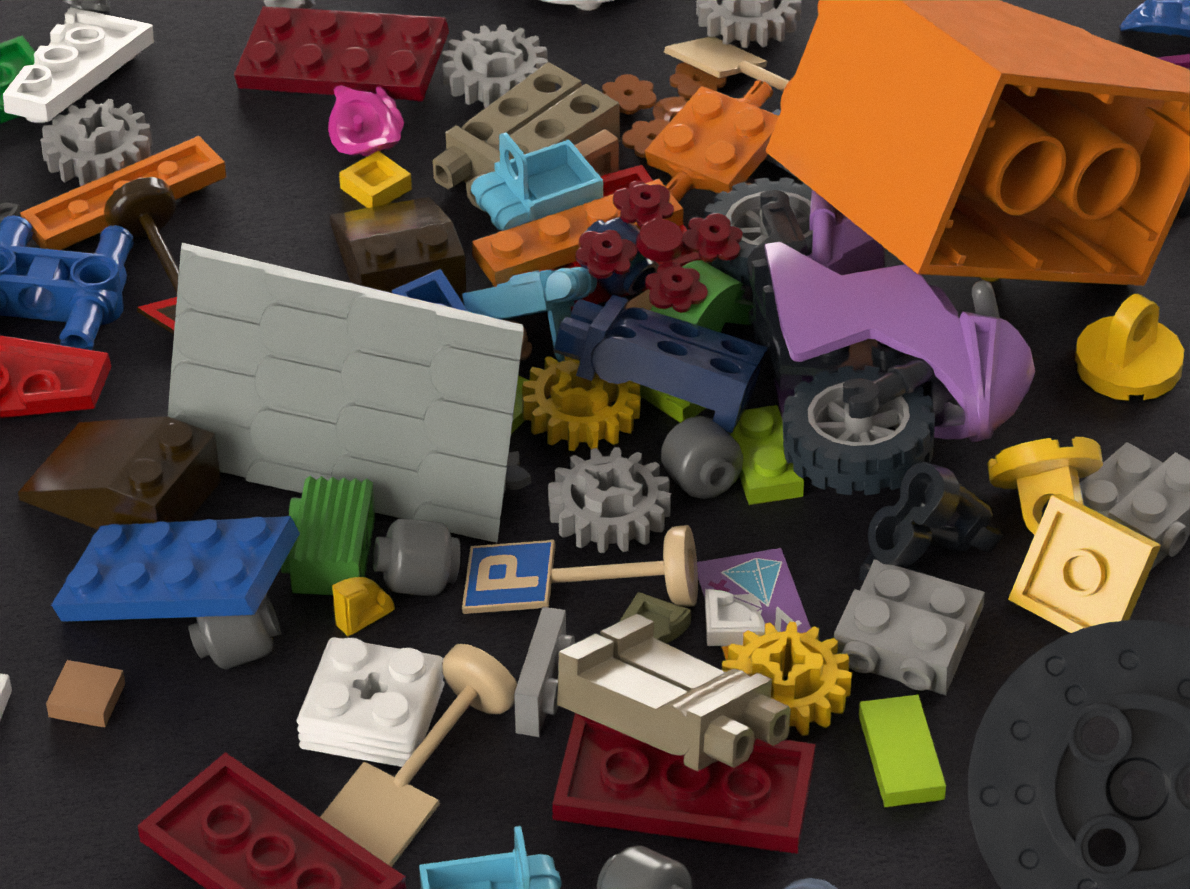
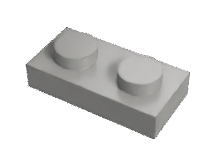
[514,607,575,737]

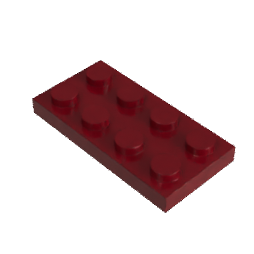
[234,6,449,101]
[553,713,815,854]
[137,752,406,889]

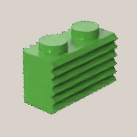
[281,476,375,595]

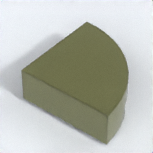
[619,592,691,643]

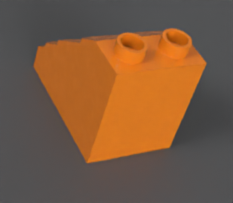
[765,0,1190,286]

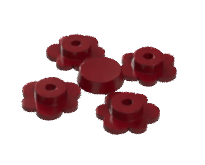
[575,181,743,313]

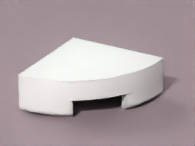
[705,589,765,646]

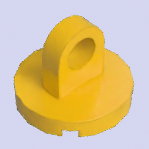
[1075,294,1184,401]
[987,437,1103,535]

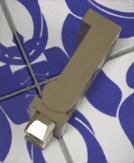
[433,62,620,212]
[557,614,790,771]

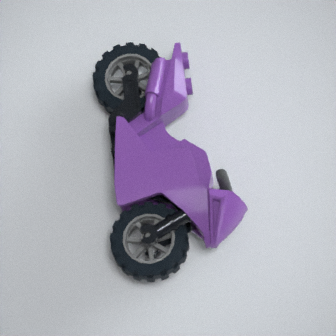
[703,178,1036,495]

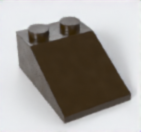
[330,197,467,303]
[18,416,221,529]

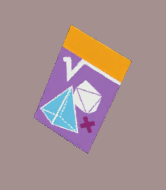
[697,548,811,660]

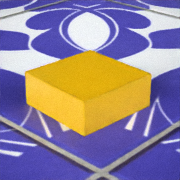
[339,151,412,208]

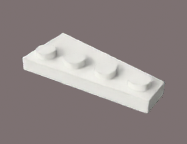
[3,7,154,123]

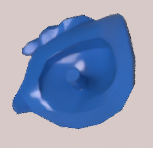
[1120,0,1190,38]

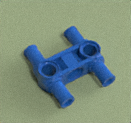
[0,215,134,350]

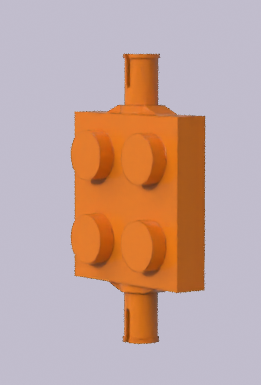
[645,80,779,202]

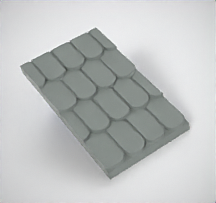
[168,243,523,543]

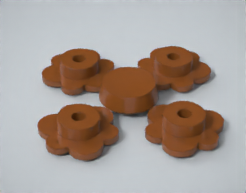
[602,62,727,158]

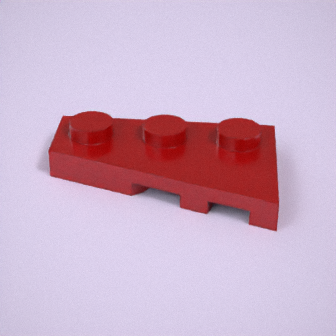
[0,335,112,418]

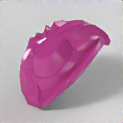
[328,85,404,156]

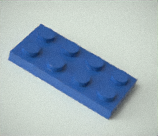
[51,516,300,622]

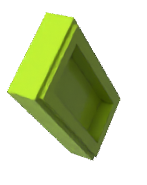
[859,695,946,807]

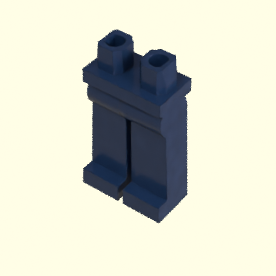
[553,294,768,433]

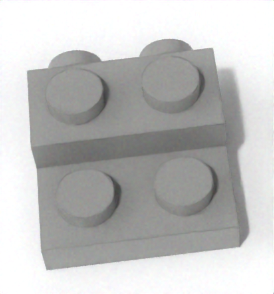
[1080,442,1190,571]
[834,559,985,695]

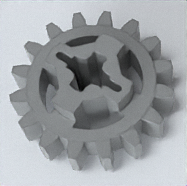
[696,0,801,48]
[442,25,548,108]
[40,99,152,186]
[548,447,671,553]

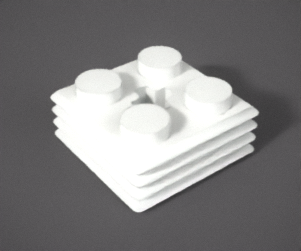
[297,637,445,767]

